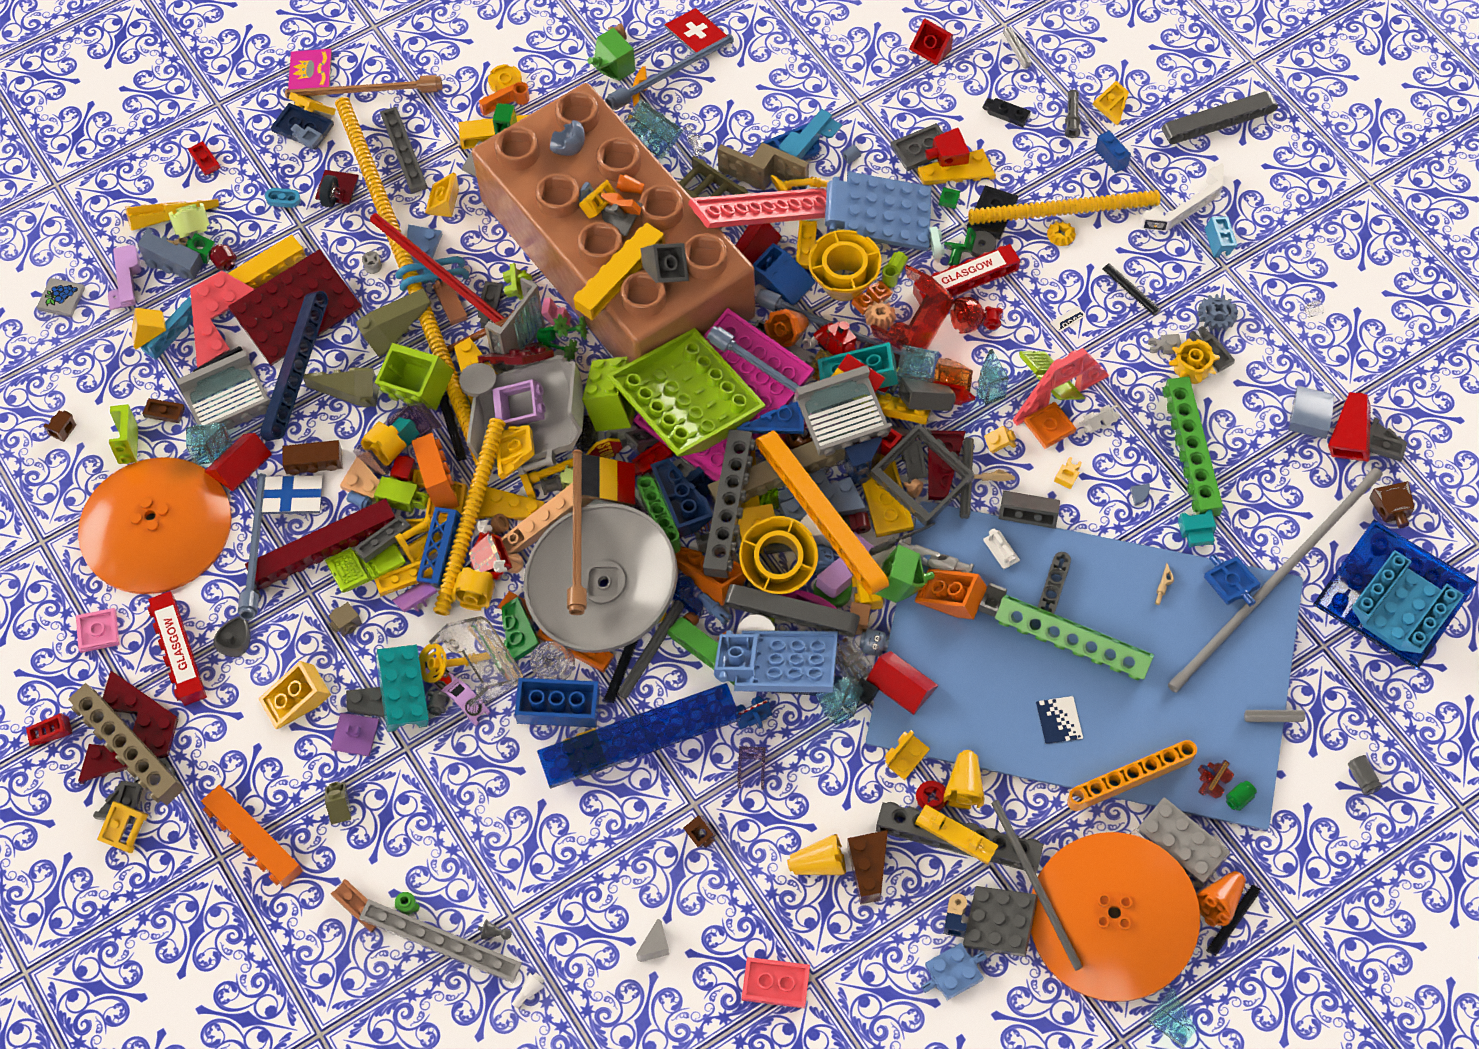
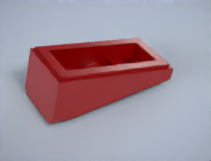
[26,713,72,747]

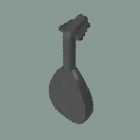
[213,584,261,657]

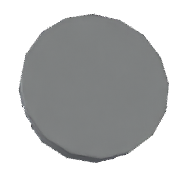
[459,363,497,397]

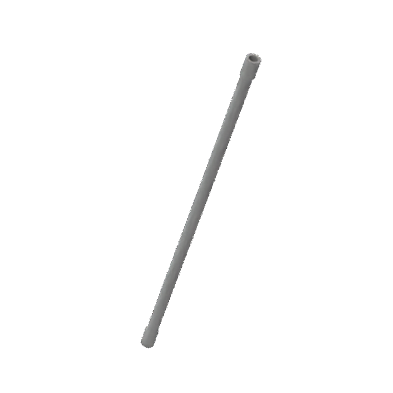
[1168,467,1383,693]

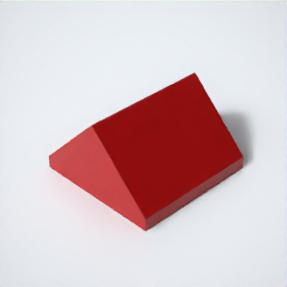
[909,18,953,65]

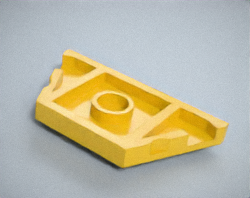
[496,425,535,480]

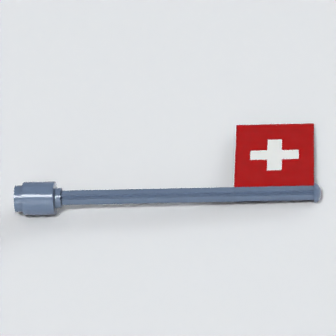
[605,8,734,110]

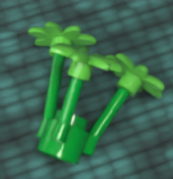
[537,314,588,362]

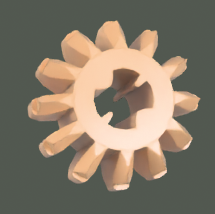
[865,300,896,332]

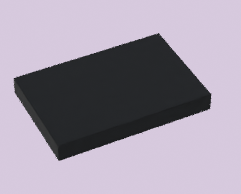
[967,185,1019,240]

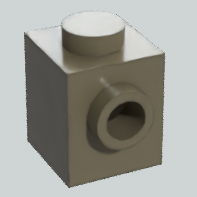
[329,602,362,637]

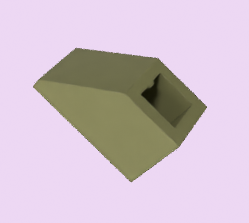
[325,782,351,825]

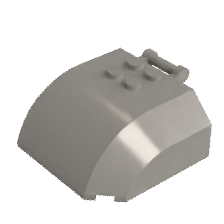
[467,355,584,475]

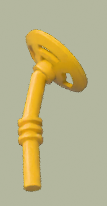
[770,175,829,191]
[419,643,499,683]

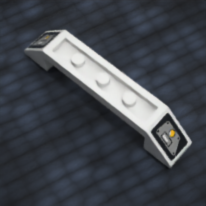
[1139,163,1224,231]

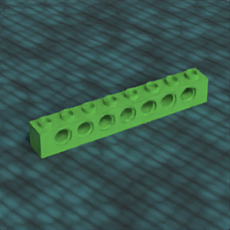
[1163,377,1223,517]
[995,595,1154,680]

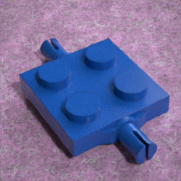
[1204,554,1261,607]

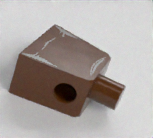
[1369,481,1414,529]

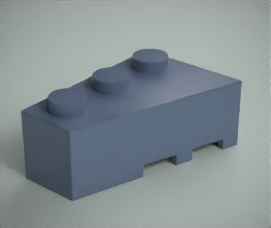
[137,228,204,280]

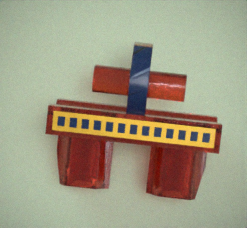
[1198,760,1234,799]

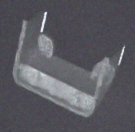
[429,616,523,707]

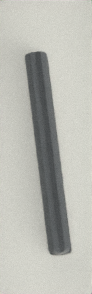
[959,437,974,519]

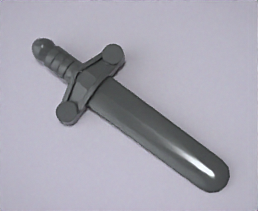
[869,523,935,555]

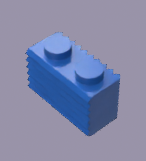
[1095,130,1131,173]

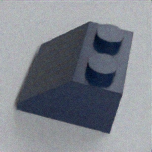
[844,436,882,485]

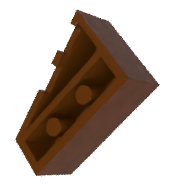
[847,830,888,905]

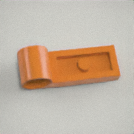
[479,82,530,116]

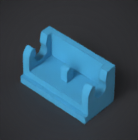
[1204,216,1238,258]

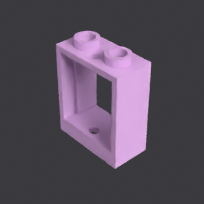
[492,379,546,429]

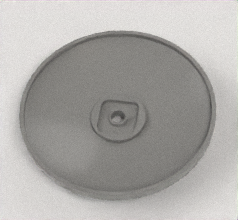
[523,503,678,653]

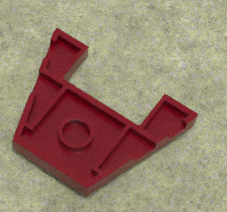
[477,342,554,365]

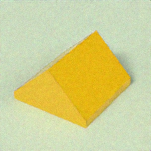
[425,172,459,217]
[131,308,166,349]

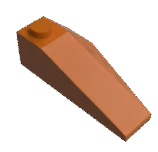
[675,546,746,606]

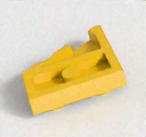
[1092,81,1129,126]
[289,92,336,115]

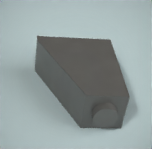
[898,377,956,411]

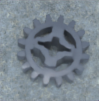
[1197,294,1238,332]

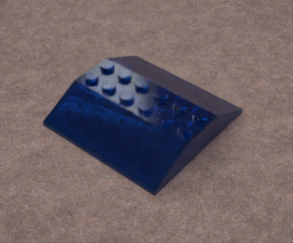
[1313,519,1478,670]

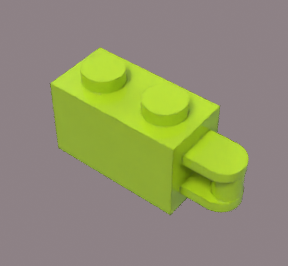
[374,476,429,513]

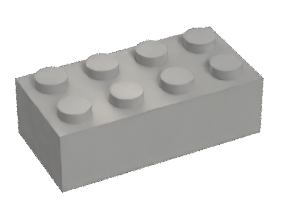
[1137,797,1230,886]

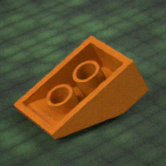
[914,568,987,620]

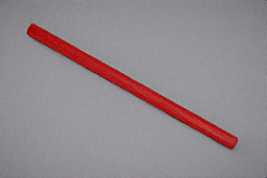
[370,213,505,323]

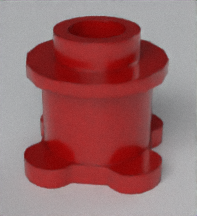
[983,306,1003,330]

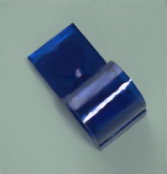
[673,576,704,618]

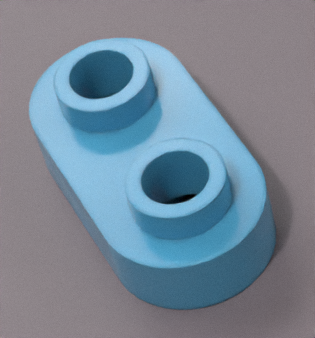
[265,188,301,208]

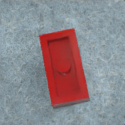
[188,141,220,176]

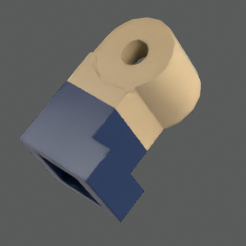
[943,893,967,938]

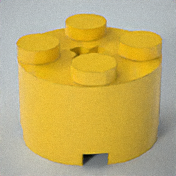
[361,421,407,466]
[452,567,495,611]

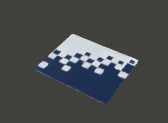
[1036,696,1083,744]

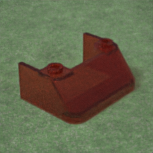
[870,264,954,357]

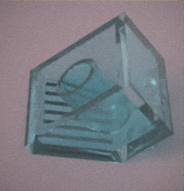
[976,349,1009,405]

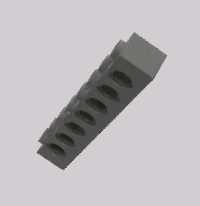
[703,429,756,578]
[876,802,1044,874]

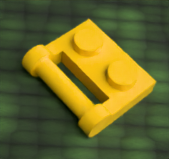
[395,516,442,564]
[97,801,148,853]

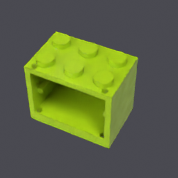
[374,343,454,411]
[582,356,636,432]

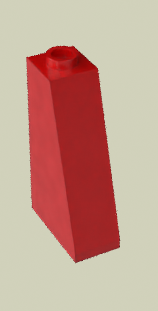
[1328,392,1371,462]

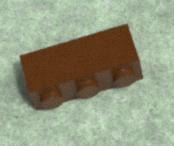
[282,440,343,475]

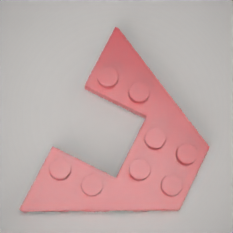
[190,271,255,368]
[1013,348,1109,426]

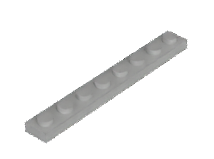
[359,899,522,984]

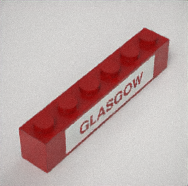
[913,244,1020,309]
[147,591,207,706]

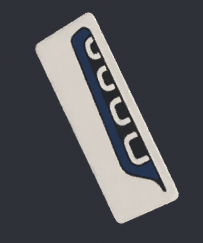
[1050,306,1086,332]

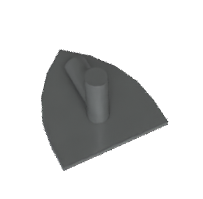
[601,201,643,237]

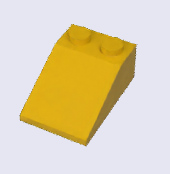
[258,661,331,729]

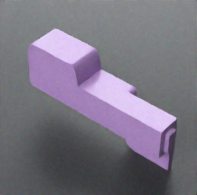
[108,245,141,310]
[816,532,874,598]

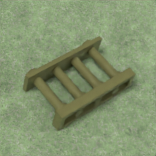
[677,156,748,229]

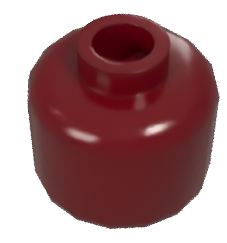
[210,244,237,271]

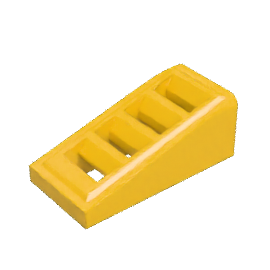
[579,180,617,218]

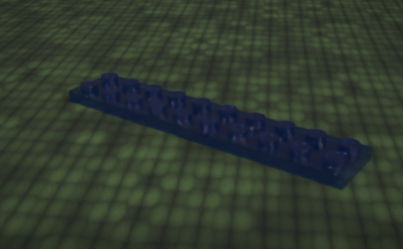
[537,683,741,789]

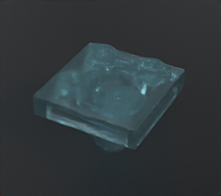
[897,345,939,383]

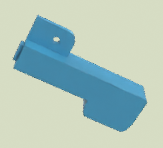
[779,109,842,159]

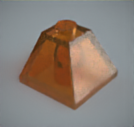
[934,358,973,392]

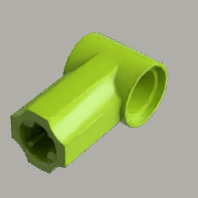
[882,251,908,288]

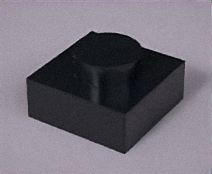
[851,678,879,706]

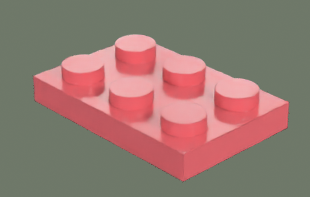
[742,957,810,1009]

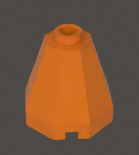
[764,309,809,347]

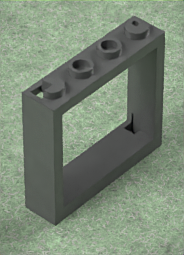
[871,424,975,526]

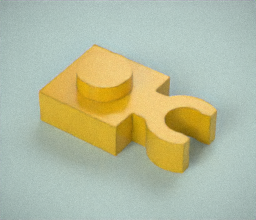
[1054,457,1082,489]

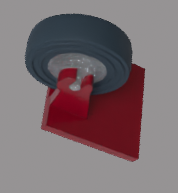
[315,170,359,208]

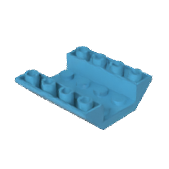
[1351,550,1464,653]

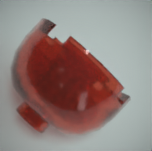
[950,297,985,334]

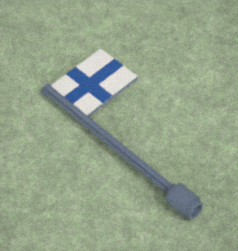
[237,473,323,620]

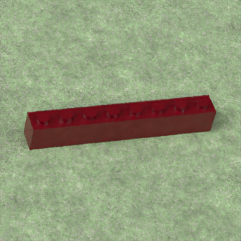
[244,498,396,590]

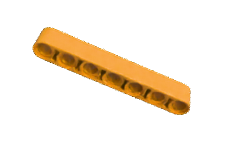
[1067,740,1197,811]

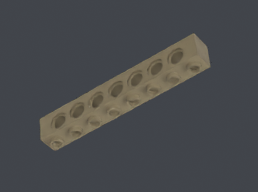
[68,683,185,805]

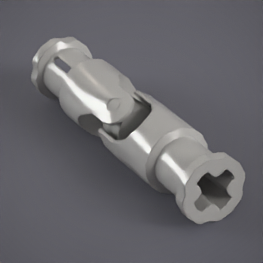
[897,539,974,573]

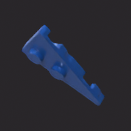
[737,401,804,434]

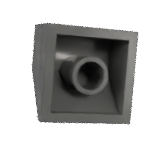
[640,243,689,283]

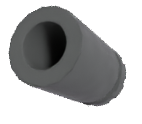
[1347,755,1383,796]

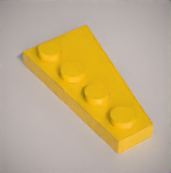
[917,148,996,185]

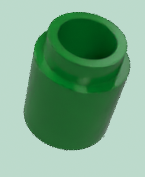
[1226,781,1257,811]

